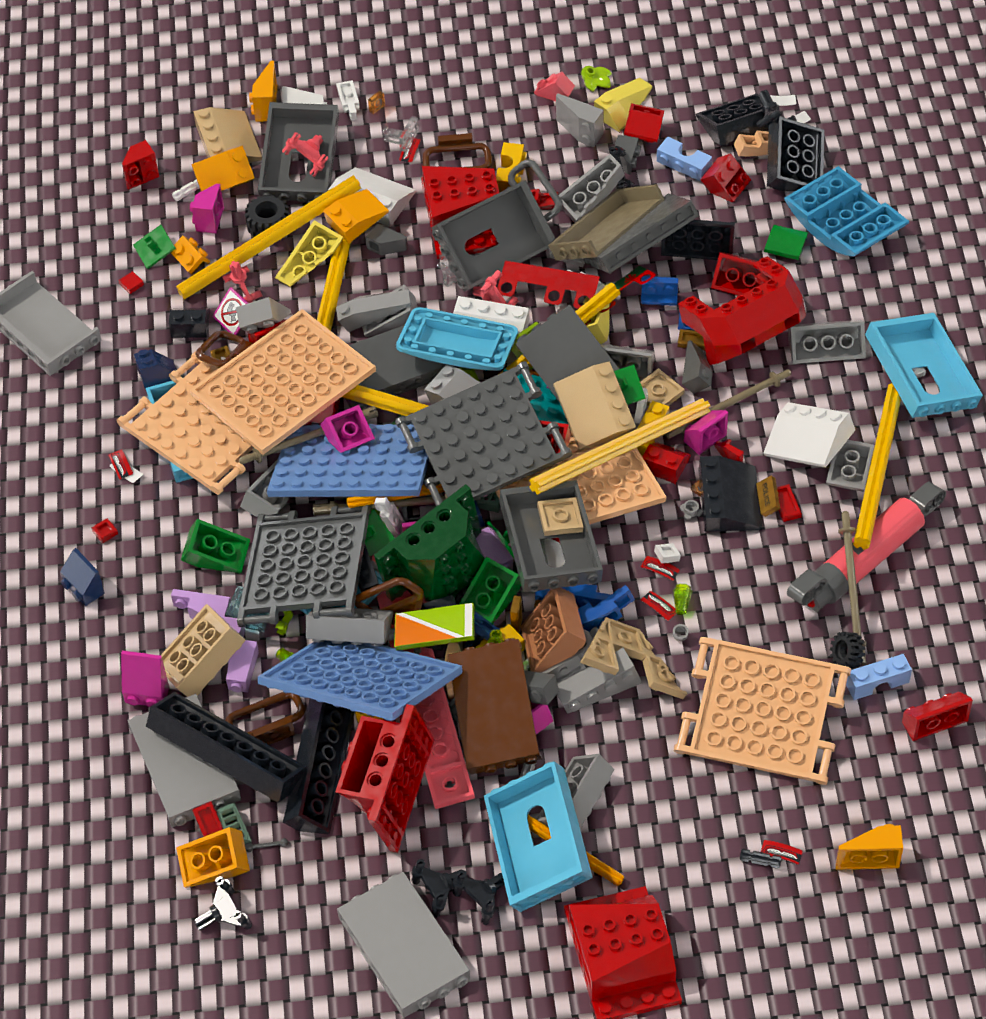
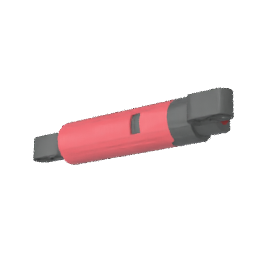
[787,482,946,612]

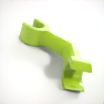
[275,611,293,635]

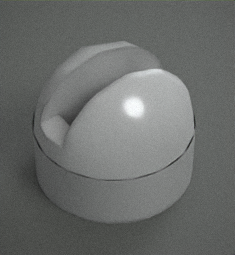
[673,624,689,641]

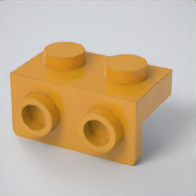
[171,235,211,274]

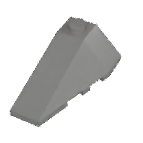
[336,290,412,332]
[240,459,289,517]

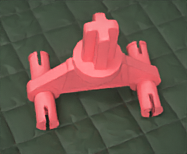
[282,132,328,177]
[222,261,263,303]
[472,270,519,306]

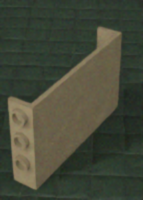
[548,184,665,261]

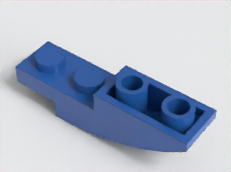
[535,584,612,607]
[578,585,635,632]

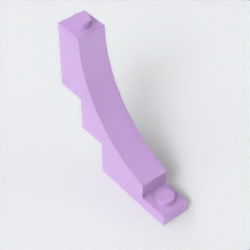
[171,589,259,692]

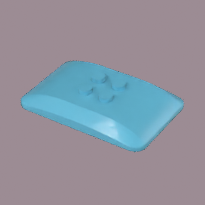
[396,307,518,371]

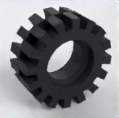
[830,632,866,669]

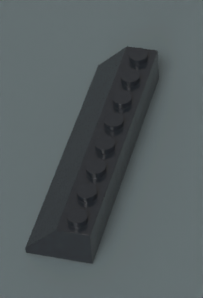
[146,692,307,803]
[283,698,355,834]

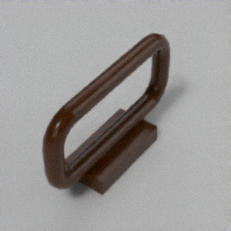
[422,133,492,168]
[195,331,253,367]
[355,577,424,625]
[225,692,306,745]

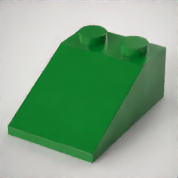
[180,519,251,573]
[459,556,522,624]

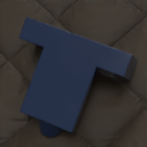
[463,611,500,649]

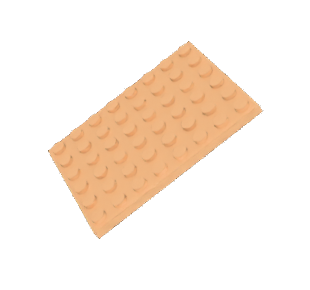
[190,309,376,455]
[495,430,666,524]

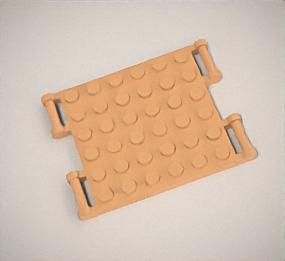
[117,351,253,495]
[673,637,851,785]

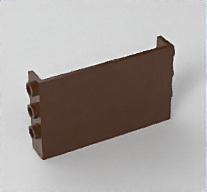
[447,638,542,775]

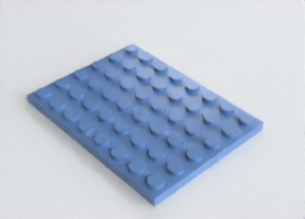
[267,424,429,497]
[258,640,462,721]

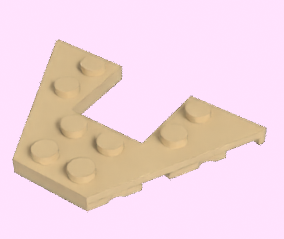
[580,617,687,699]

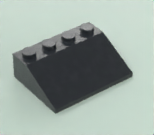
[696,93,779,146]
[767,117,825,191]
[661,219,735,260]
[698,456,763,532]

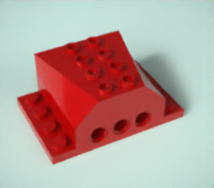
[421,166,499,259]
[335,704,435,853]
[564,886,682,1019]

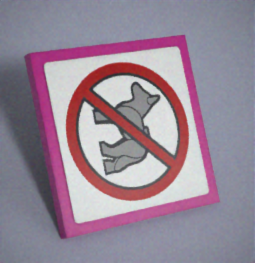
[212,287,248,335]

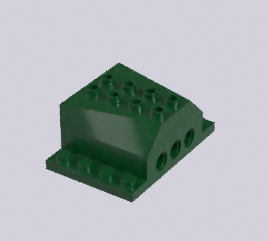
[374,484,485,605]

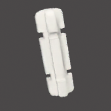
[172,179,200,201]

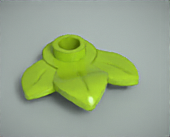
[581,66,612,92]

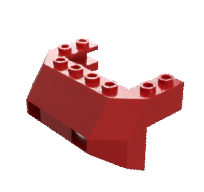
[678,256,806,365]

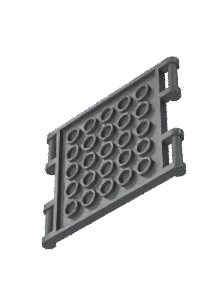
[395,362,573,506]
[237,505,371,627]

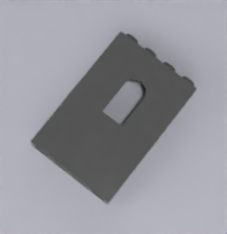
[258,102,339,202]
[431,180,555,292]
[499,480,603,592]

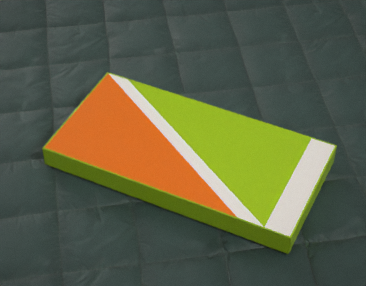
[394,603,475,651]

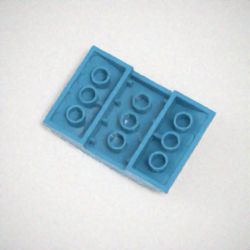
[784,166,909,256]

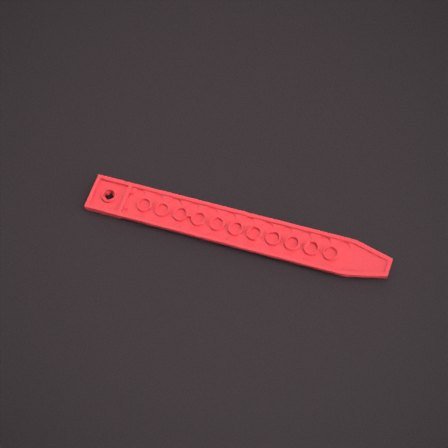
[372,555,475,809]

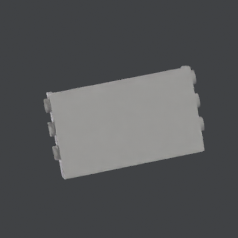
[0,271,101,376]
[127,694,241,828]
[337,872,470,1018]

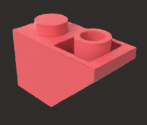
[534,72,575,101]

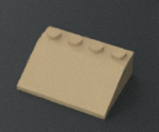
[193,107,262,163]
[553,361,636,451]
[161,604,246,697]

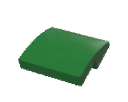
[764,225,808,260]

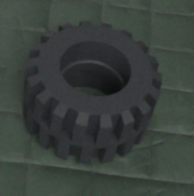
[245,195,289,237]

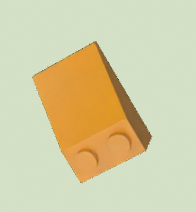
[249,60,277,122]
[191,145,255,192]
[323,189,389,244]
[835,824,903,870]
[176,827,250,888]

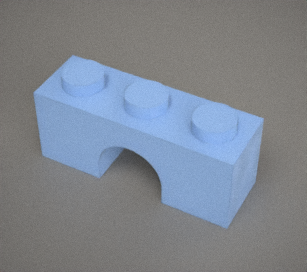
[657,137,712,181]
[846,654,912,700]

